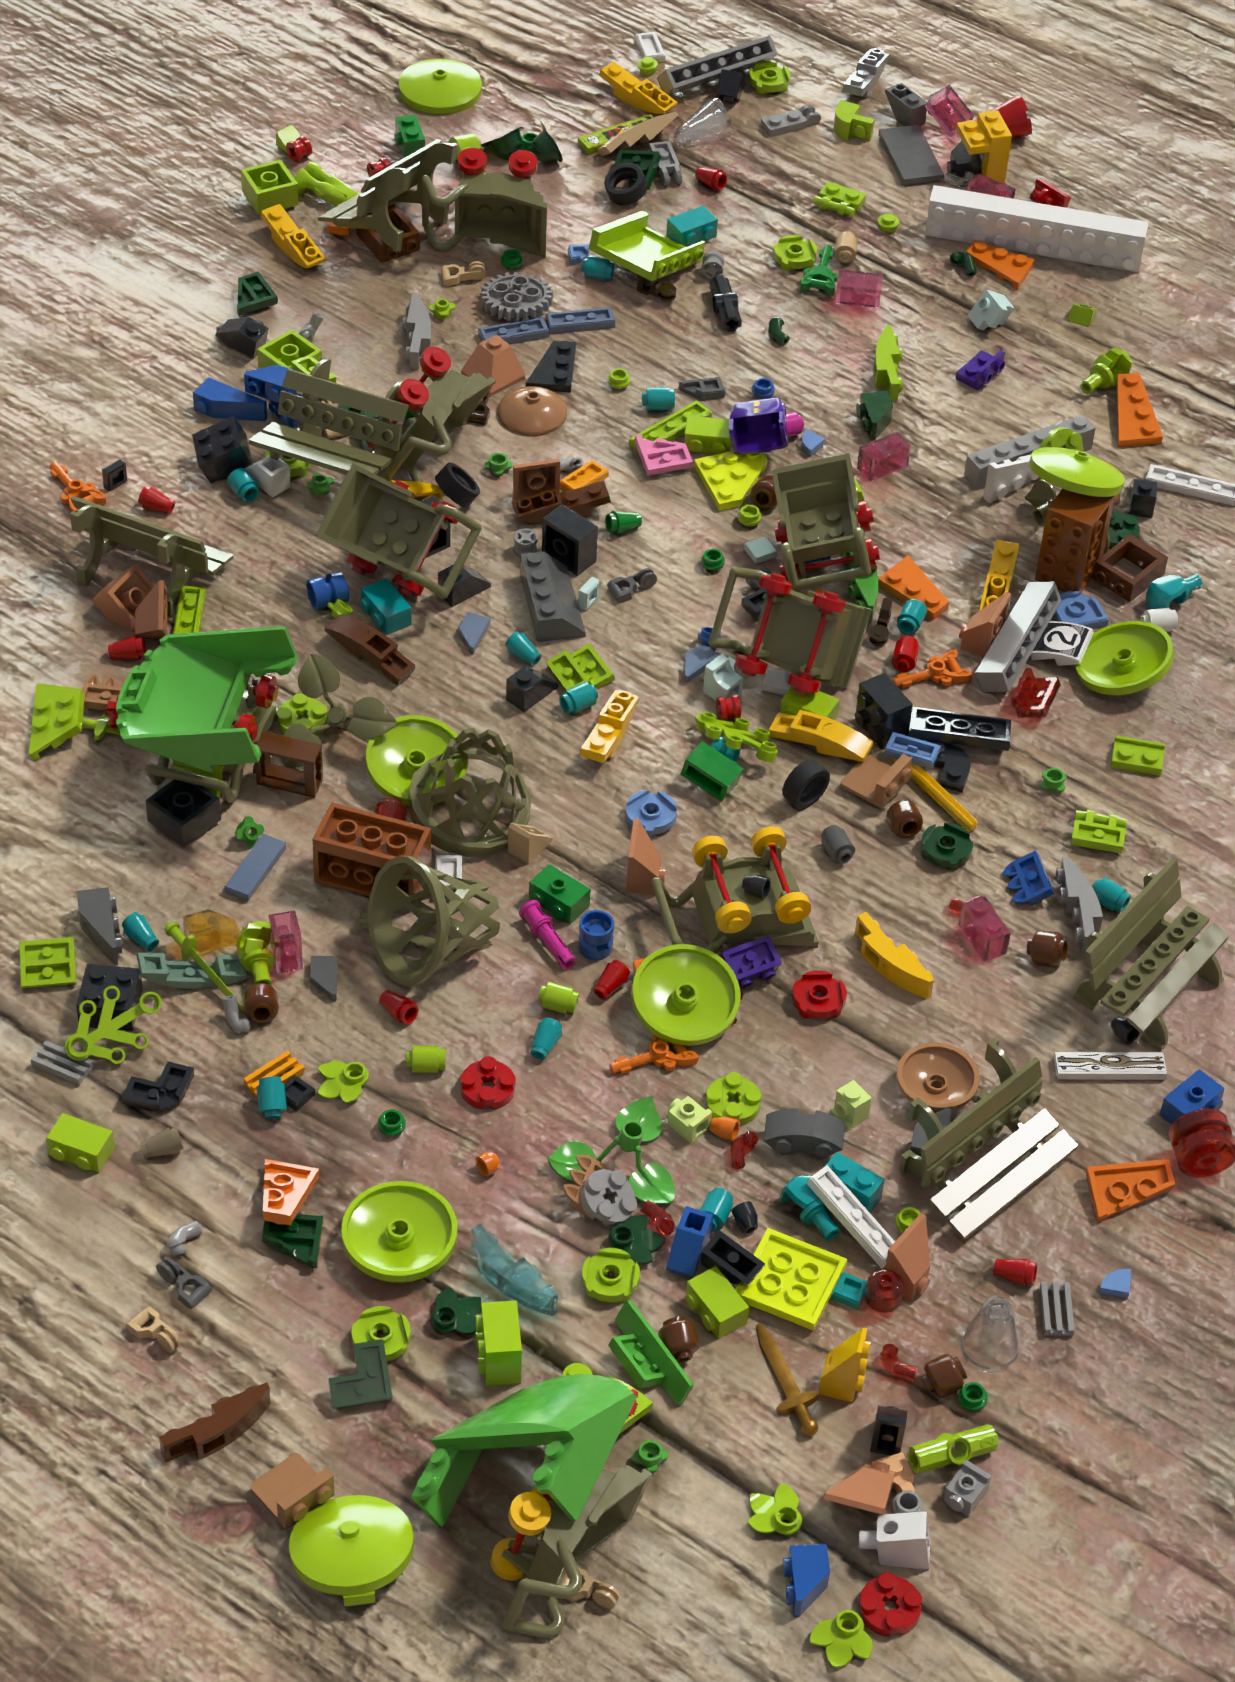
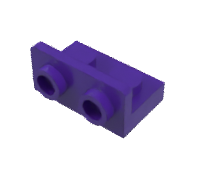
[955,350,1005,391]
[719,935,782,989]

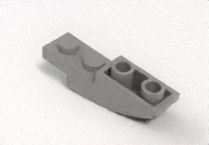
[842,48,889,98]
[403,294,431,370]
[1056,857,1103,954]

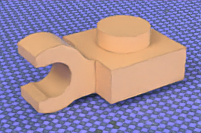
[875,1452,915,1495]

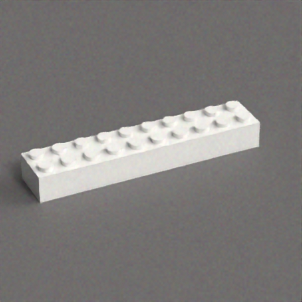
[925,185,1148,273]

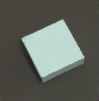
[744,537,777,564]
[578,577,600,611]

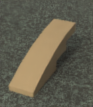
[597,112,679,156]

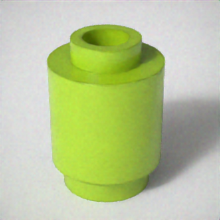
[538,982,579,1014]
[406,1045,446,1073]

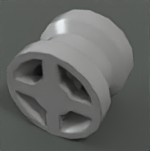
[702,251,724,279]
[514,529,538,558]

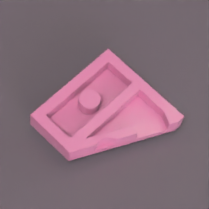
[634,434,693,476]

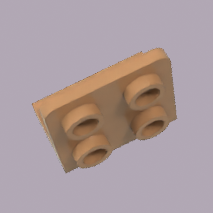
[841,754,912,809]
[251,1453,335,1530]

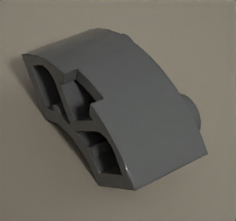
[764,1108,845,1159]

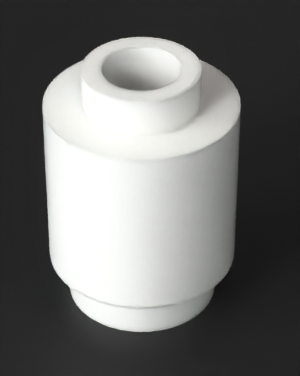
[1140,608,1178,632]

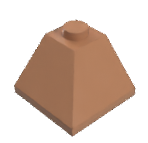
[461,334,525,397]
[512,459,560,501]
[92,563,154,629]
[131,580,168,639]
[959,592,1011,657]
[626,818,665,895]
[882,1213,930,1301]
[824,1461,896,1515]

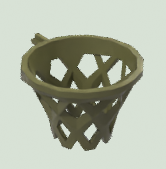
[408,728,531,857]
[356,856,500,986]

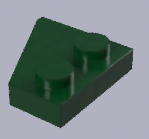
[237,271,278,316]
[262,1214,323,1268]

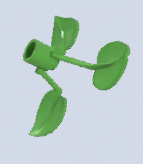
[548,1097,675,1205]

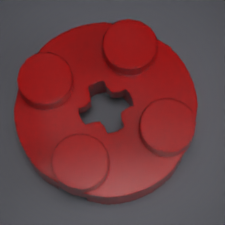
[792,971,847,1019]
[460,1056,516,1110]
[859,1572,922,1637]

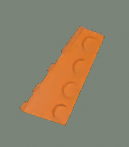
[1116,372,1163,447]

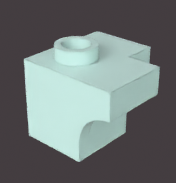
[967,289,1015,331]
[703,654,743,701]

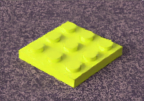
[735,1228,847,1331]

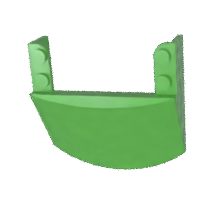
[116,626,298,773]
[411,1374,637,1527]

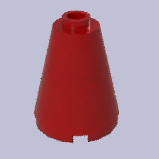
[976,95,1032,138]

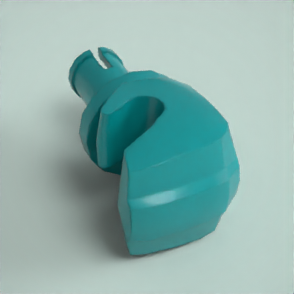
[1145,574,1203,610]
[780,1175,840,1241]

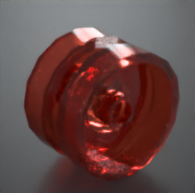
[1168,1109,1235,1178]

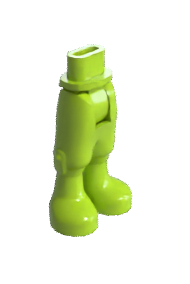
[294,162,359,207]

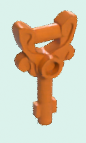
[49,462,107,512]
[892,649,972,688]
[609,1035,699,1075]

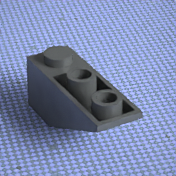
[77,887,122,965]

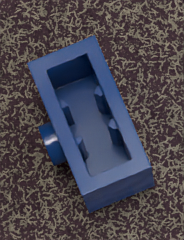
[1159,1069,1225,1134]

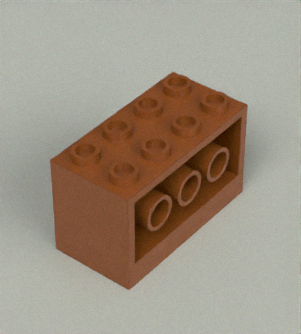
[1035,489,1115,594]
[312,802,431,896]

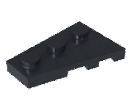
[526,340,576,393]

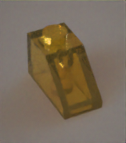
[183,909,241,954]

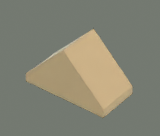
[508,823,553,864]

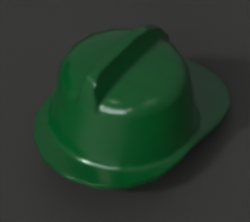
[531,121,563,163]
[481,127,525,159]

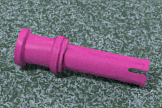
[519,900,577,970]

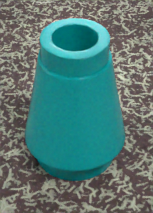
[505,632,542,666]
[122,912,159,952]
[530,1018,563,1060]

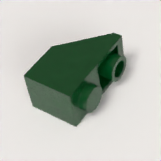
[856,390,893,441]

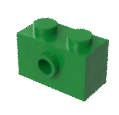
[394,115,425,158]
[680,741,744,802]
[529,864,591,925]

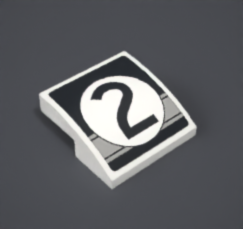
[1030,621,1094,666]

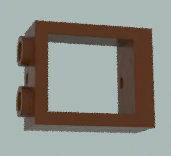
[356,204,420,263]
[1092,534,1168,602]
[253,731,323,798]

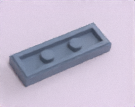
[545,307,616,334]
[478,317,549,344]
[225,834,286,901]

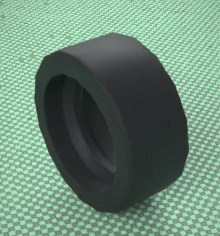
[604,163,647,205]
[435,462,480,507]
[782,759,830,809]

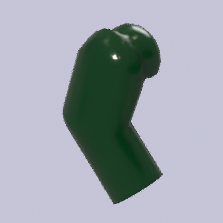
[950,252,977,277]
[768,317,790,346]

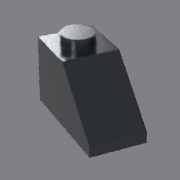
[717,69,746,103]
[947,140,981,181]
[215,317,269,359]
[1129,479,1157,518]
[438,564,491,607]
[506,667,558,712]
[701,1230,765,1287]
[870,1405,908,1456]

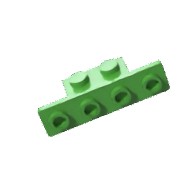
[608,1300,694,1405]

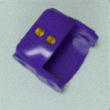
[729,397,788,454]

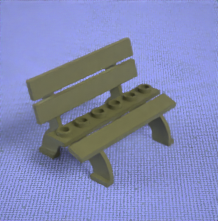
[318,139,457,252]
[248,357,409,475]
[70,496,233,618]
[1073,857,1229,1051]
[899,1038,1078,1240]

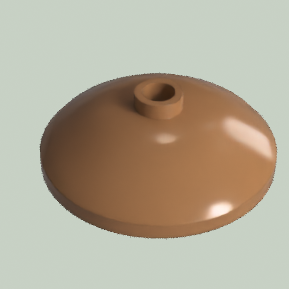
[498,386,567,436]
[896,1042,980,1111]

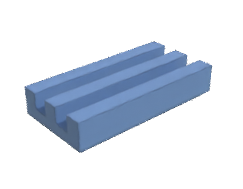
[884,732,941,769]

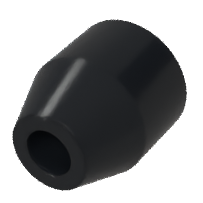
[742,874,771,898]
[1111,1016,1140,1044]
[731,1201,758,1233]

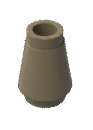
[140,1127,184,1159]

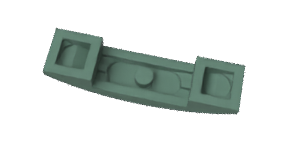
[137,952,247,989]

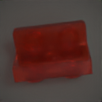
[1011,668,1061,718]

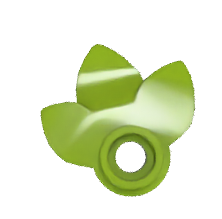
[318,1061,369,1104]
[748,1483,802,1535]
[809,1610,873,1668]

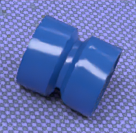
[306,571,350,610]
[578,910,614,960]

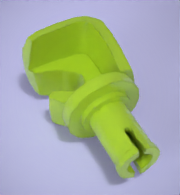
[1080,348,1133,394]
[236,921,276,985]

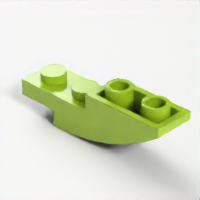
[873,325,903,402]

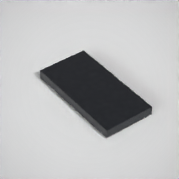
[909,707,1011,751]

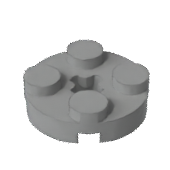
[580,1169,637,1227]

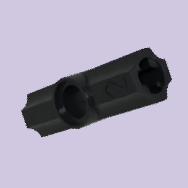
[709,274,742,332]

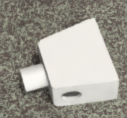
[859,1512,930,1570]

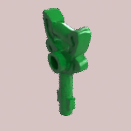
[800,245,838,296]

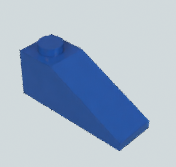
[193,377,267,421]

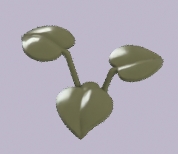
[1025,479,1110,554]
[281,654,397,768]

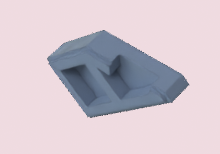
[459,612,491,654]
[685,642,719,683]

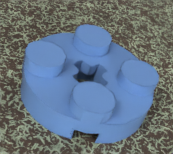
[625,790,677,838]

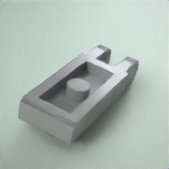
[761,104,821,137]
[649,141,683,186]

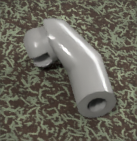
[299,312,324,342]
[560,456,583,472]
[223,996,250,1035]
[167,1221,202,1257]

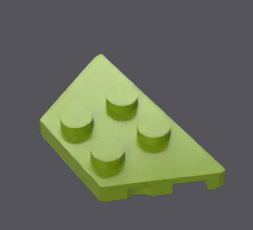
[29,683,85,761]

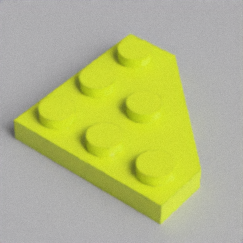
[694,451,768,511]

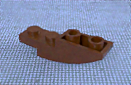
[512,480,611,523]
[324,614,415,685]
[159,1382,271,1462]

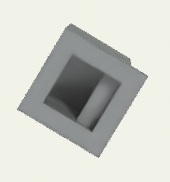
[943,1460,992,1517]

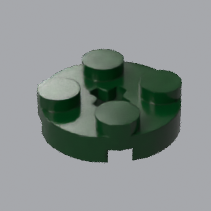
[1108,510,1140,549]
[921,823,973,871]

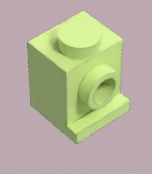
[830,1080,872,1131]
[667,1096,712,1144]

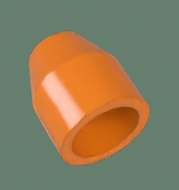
[710,1117,740,1141]

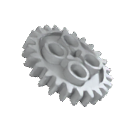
[480,272,553,322]

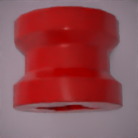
[286,136,313,162]
[367,157,391,178]
[716,695,741,721]

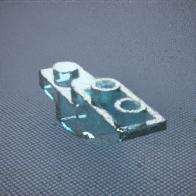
[471,1223,559,1316]

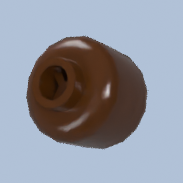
[750,475,777,510]
[886,800,923,838]
[1027,931,1068,967]
[243,983,279,1024]
[658,1316,700,1363]
[921,1354,967,1398]

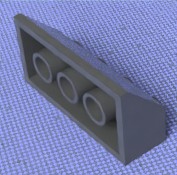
[520,552,586,642]

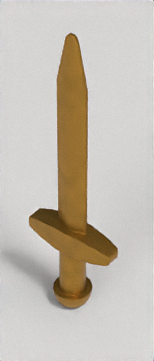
[757,1323,819,1436]

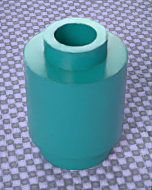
[581,255,615,281]
[642,387,675,411]
[227,468,259,502]
[897,599,927,635]
[559,682,598,714]
[1092,877,1131,913]
[257,1076,287,1119]
[700,1188,733,1231]

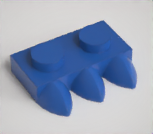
[1002,850,1054,905]

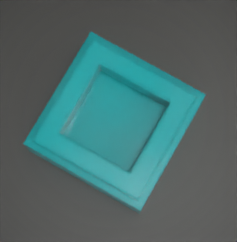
[831,1272,870,1310]

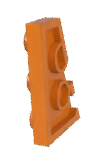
[966,240,1035,290]
[878,555,949,620]
[263,1159,319,1225]
[1085,1159,1175,1222]

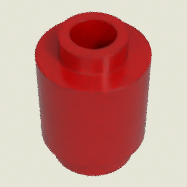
[891,636,920,672]

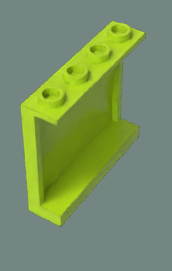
[588,211,705,281]

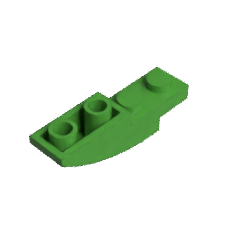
[840,552,878,624]

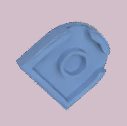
[1053,591,1109,629]

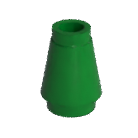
[605,511,642,535]

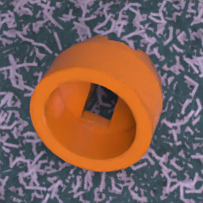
[475,1152,500,1177]

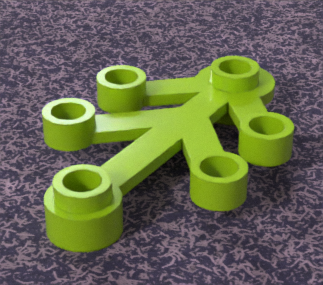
[695,712,778,762]
[64,986,162,1064]

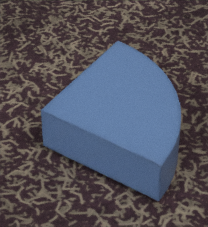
[568,244,590,265]
[802,429,825,456]
[1099,1269,1132,1299]

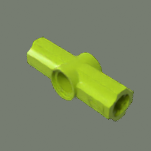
[907,1424,999,1473]

